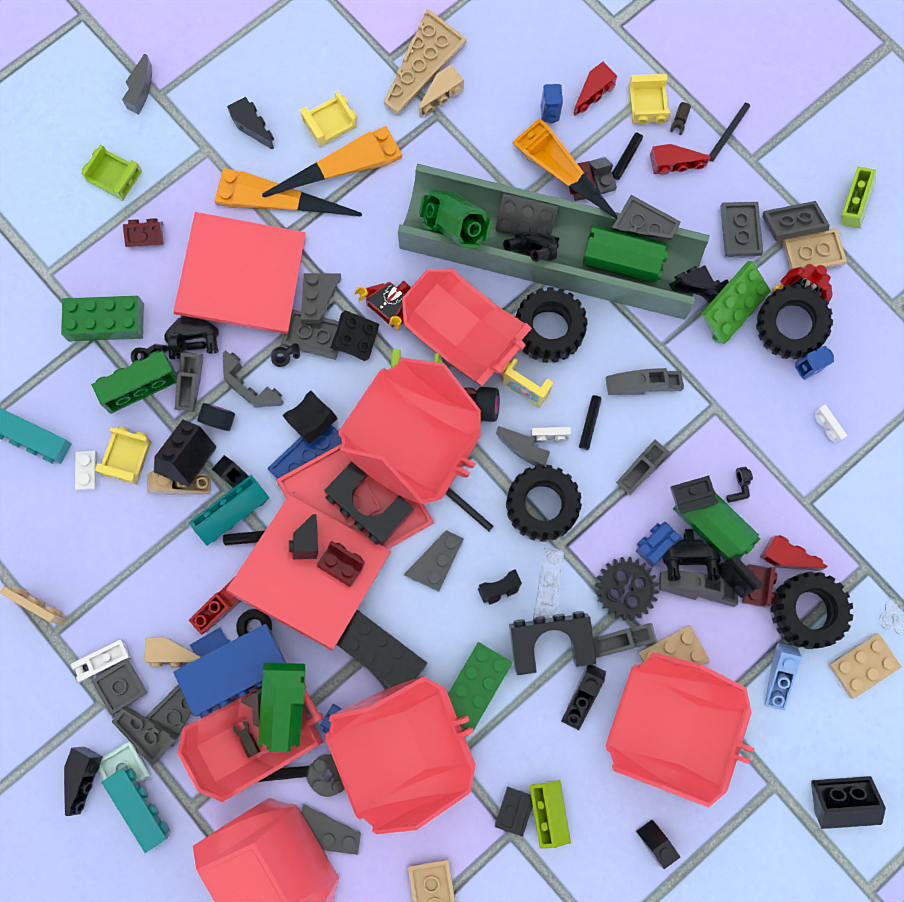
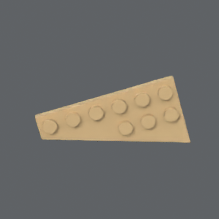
[384,8,467,116]

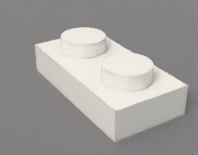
[814,404,848,444]
[531,427,571,442]
[75,451,97,491]

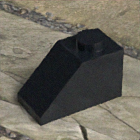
[212,455,249,488]
[289,514,318,559]
[636,819,681,869]

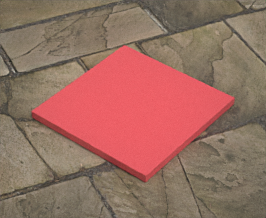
[173,212,306,334]
[276,444,434,549]
[226,495,391,651]

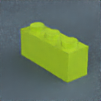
[841,166,876,228]
[529,780,571,849]

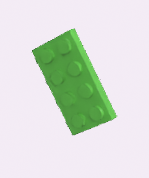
[701,261,771,344]

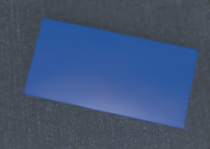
[267,425,342,494]

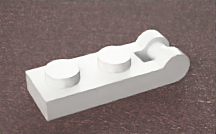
[71,639,131,683]

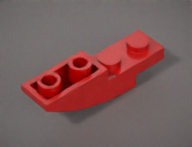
[188,578,241,635]

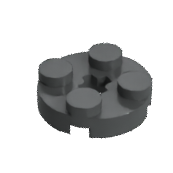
[307,754,344,797]

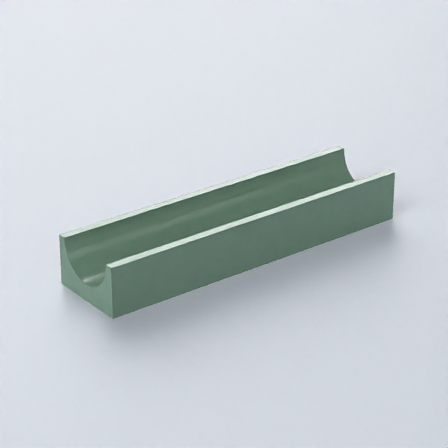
[398,163,710,320]

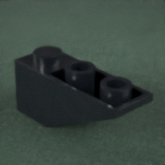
[227,97,274,149]
[561,665,606,730]
[64,746,103,816]

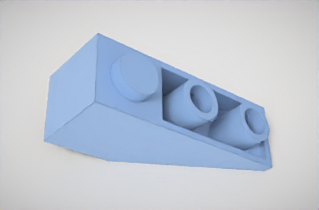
[765,643,802,710]

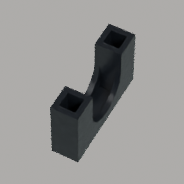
[324,461,414,545]
[509,611,596,675]

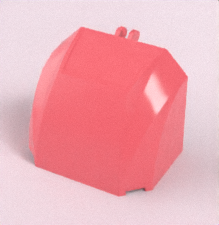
[338,358,481,504]
[605,652,754,808]
[325,676,476,834]
[193,798,339,902]

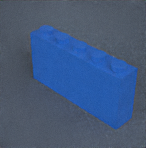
[173,624,286,718]

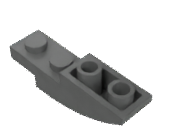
[605,368,684,395]
[659,571,738,607]

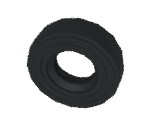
[236,609,272,637]

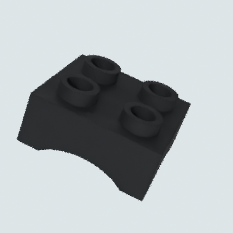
[330,310,380,361]
[282,390,338,444]
[478,569,522,605]

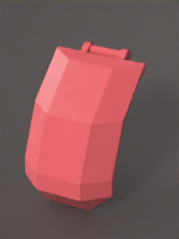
[402,268,532,386]
[177,684,324,802]

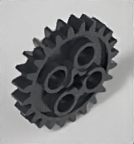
[595,557,659,621]

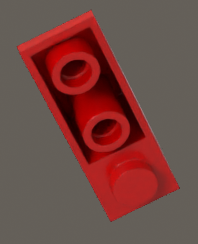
[574,61,617,116]
[650,144,710,175]
[760,535,828,571]

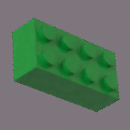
[61,296,144,341]
[91,351,177,414]
[448,642,513,730]

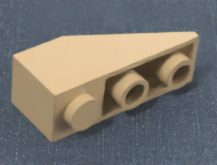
[419,64,464,118]
[147,470,211,495]
[144,638,202,667]

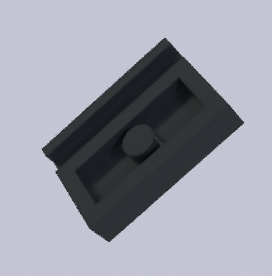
[670,475,718,515]
[718,555,763,598]
[494,786,533,837]

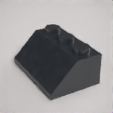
[154,419,216,487]
[811,776,886,829]

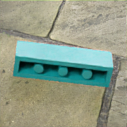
[0,408,72,464]
[189,474,270,546]
[101,765,170,853]

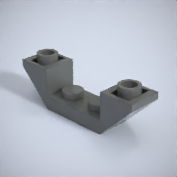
[223,350,284,408]

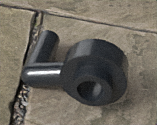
[168,333,206,353]
[271,343,300,367]
[130,344,168,363]
[726,466,753,503]

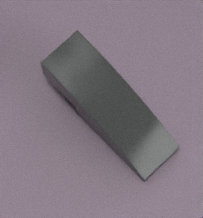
[122,53,152,115]
[174,352,203,412]
[496,426,550,467]
[616,439,670,495]
[593,623,657,658]

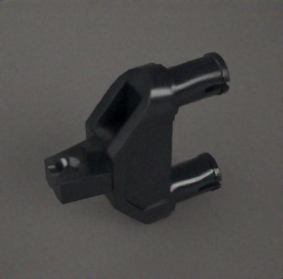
[503,232,559,262]
[164,316,219,359]
[663,529,721,581]

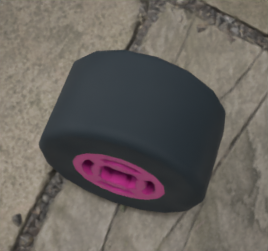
[475,387,500,422]
[197,403,235,431]

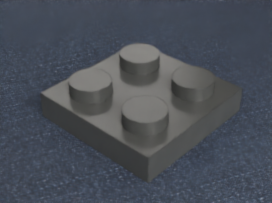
[91,659,148,715]

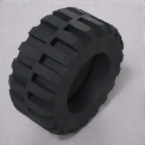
[756,284,833,359]
[516,287,588,363]
[506,465,582,542]
[771,571,854,649]

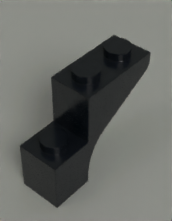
[669,265,729,304]

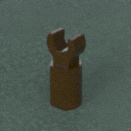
[670,102,691,135]
[233,720,260,758]

